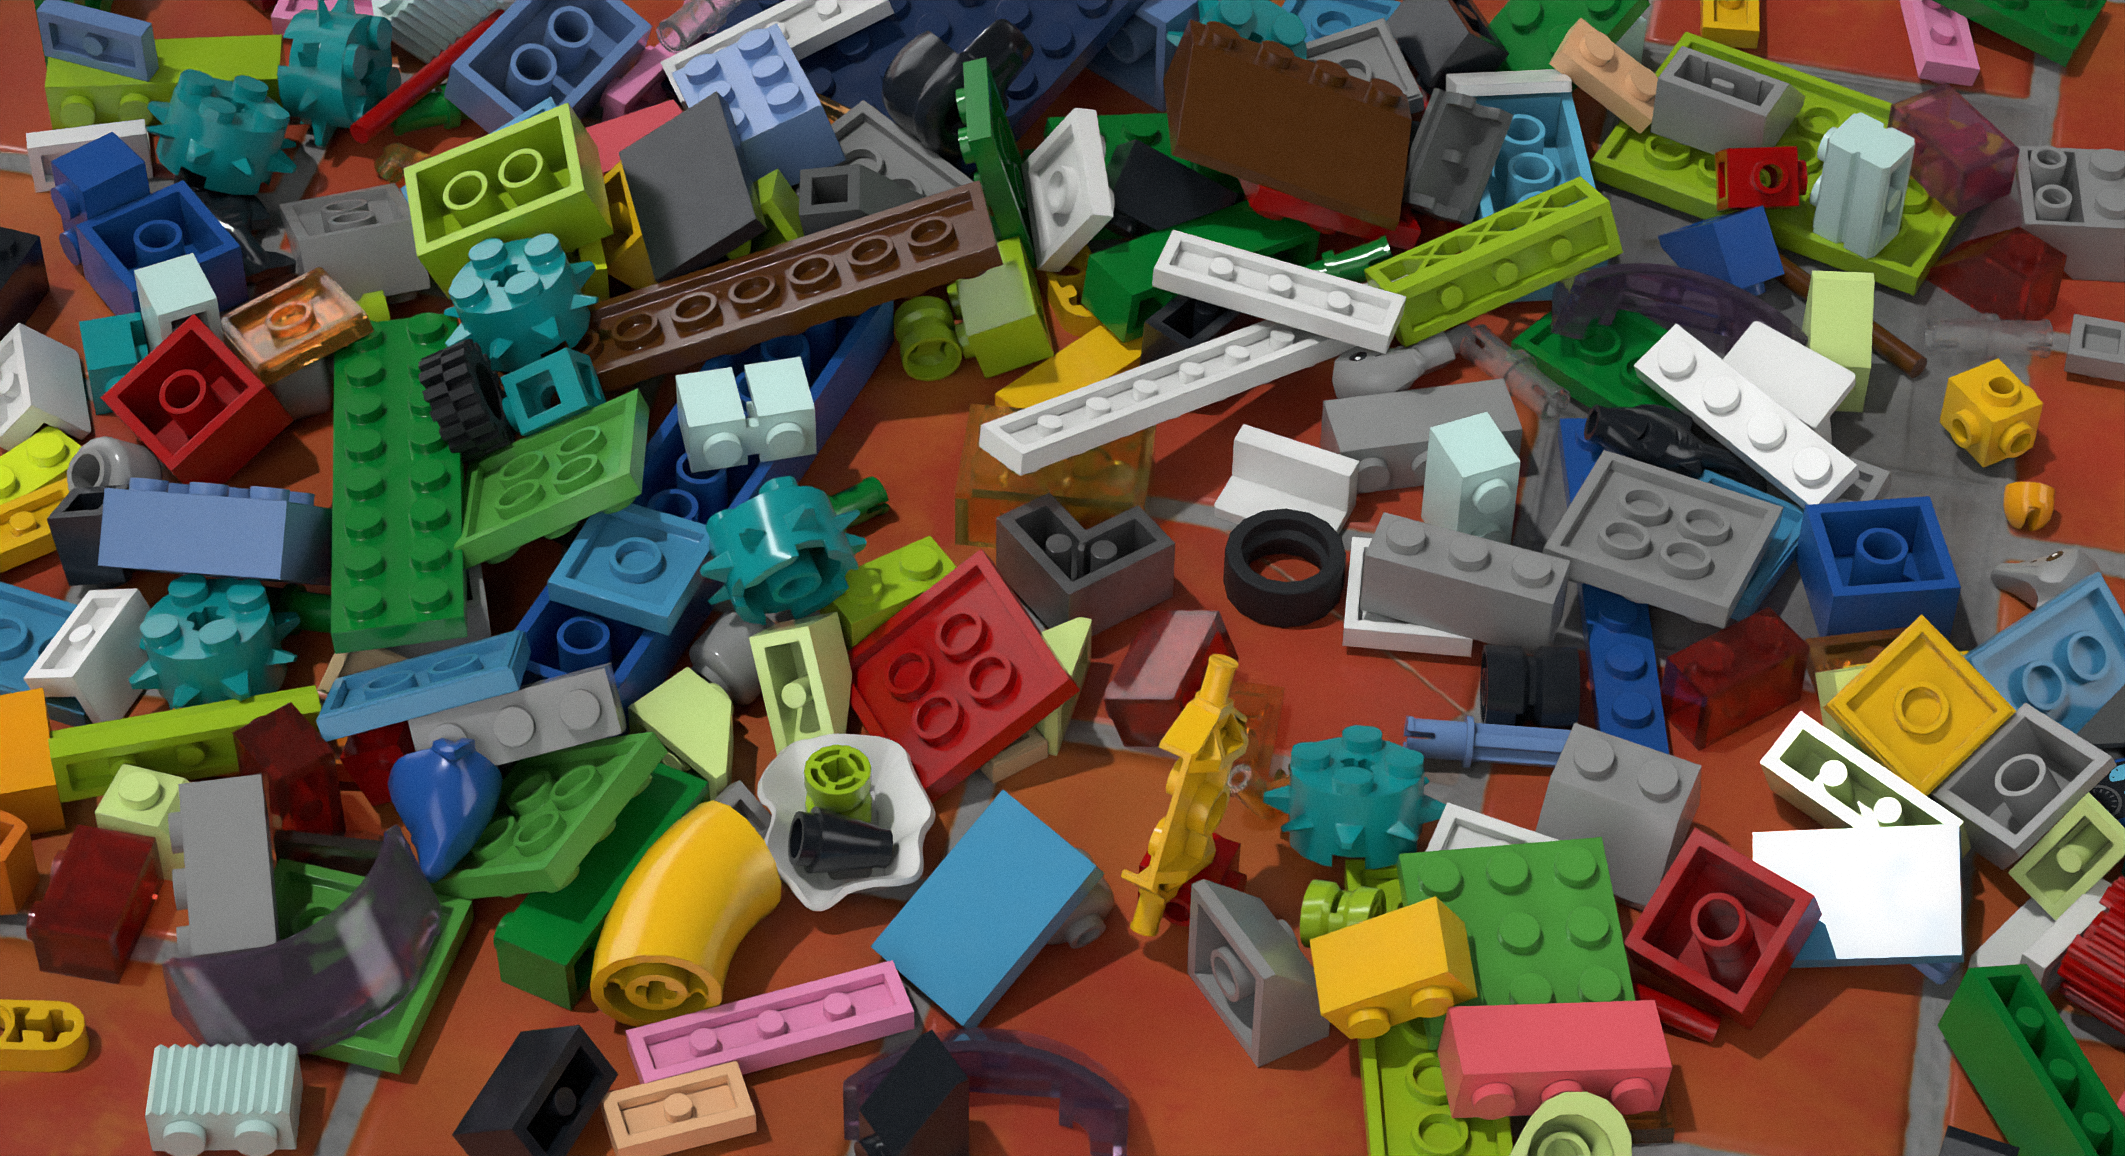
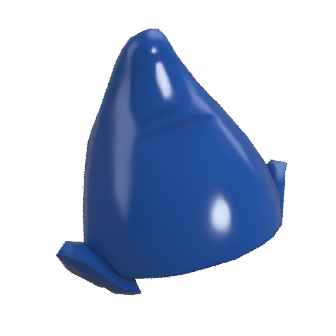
[387,738,503,883]

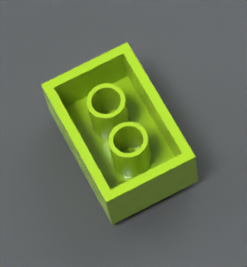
[403,103,614,299]

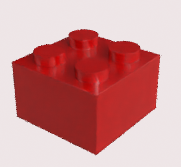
[100,314,294,485]
[1624,828,1823,1031]

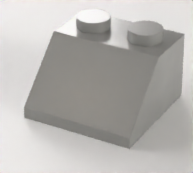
[1930,703,2117,870]
[1535,723,1702,911]
[1187,879,1330,1068]

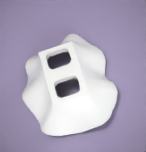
[757,733,936,912]

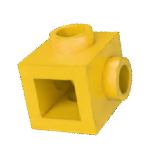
[1939,358,2043,468]

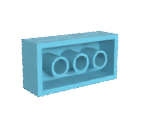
[1472,92,1608,303]

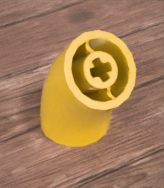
[590,800,781,1027]

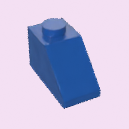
[1658,205,1785,303]

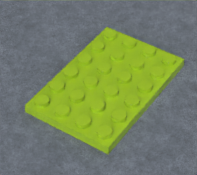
[1590,32,2004,296]

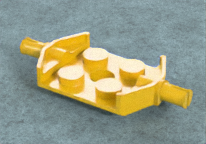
[1121,654,1249,937]

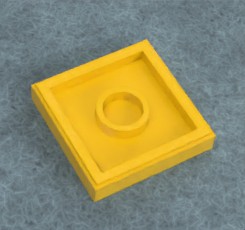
[1823,614,2016,796]

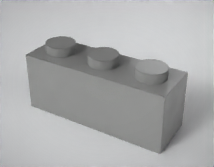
[1320,378,1523,494]
[1360,512,1571,655]
[407,663,627,766]
[168,774,284,994]

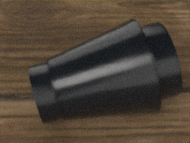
[788,806,893,874]

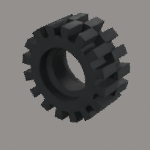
[418,339,516,463]

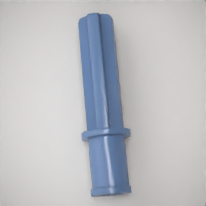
[1403,715,1571,768]

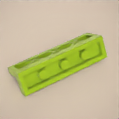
[1364,176,1623,348]
[48,685,329,803]

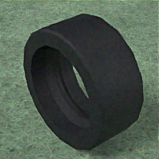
[1223,508,1346,628]

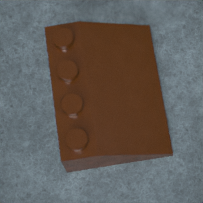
[1163,19,1412,231]

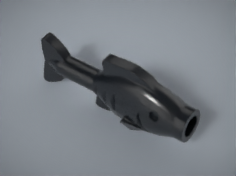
[174,166,296,286]
[1584,404,1768,493]

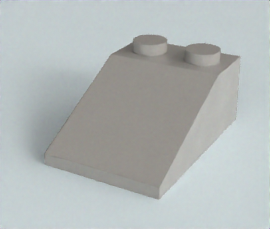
[279,183,431,304]

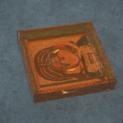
[220,267,374,387]

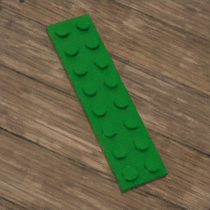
[331,312,468,654]

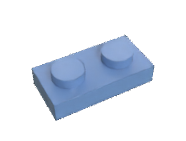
[36,0,159,82]

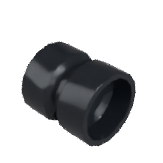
[1480,645,1580,730]

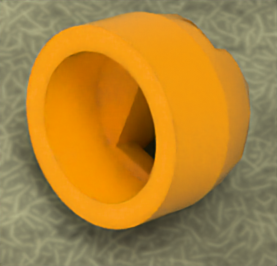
[2003,482,2055,531]

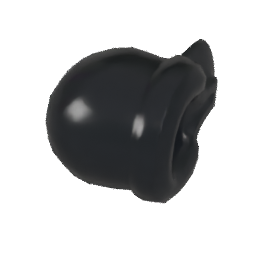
[881,19,1034,159]

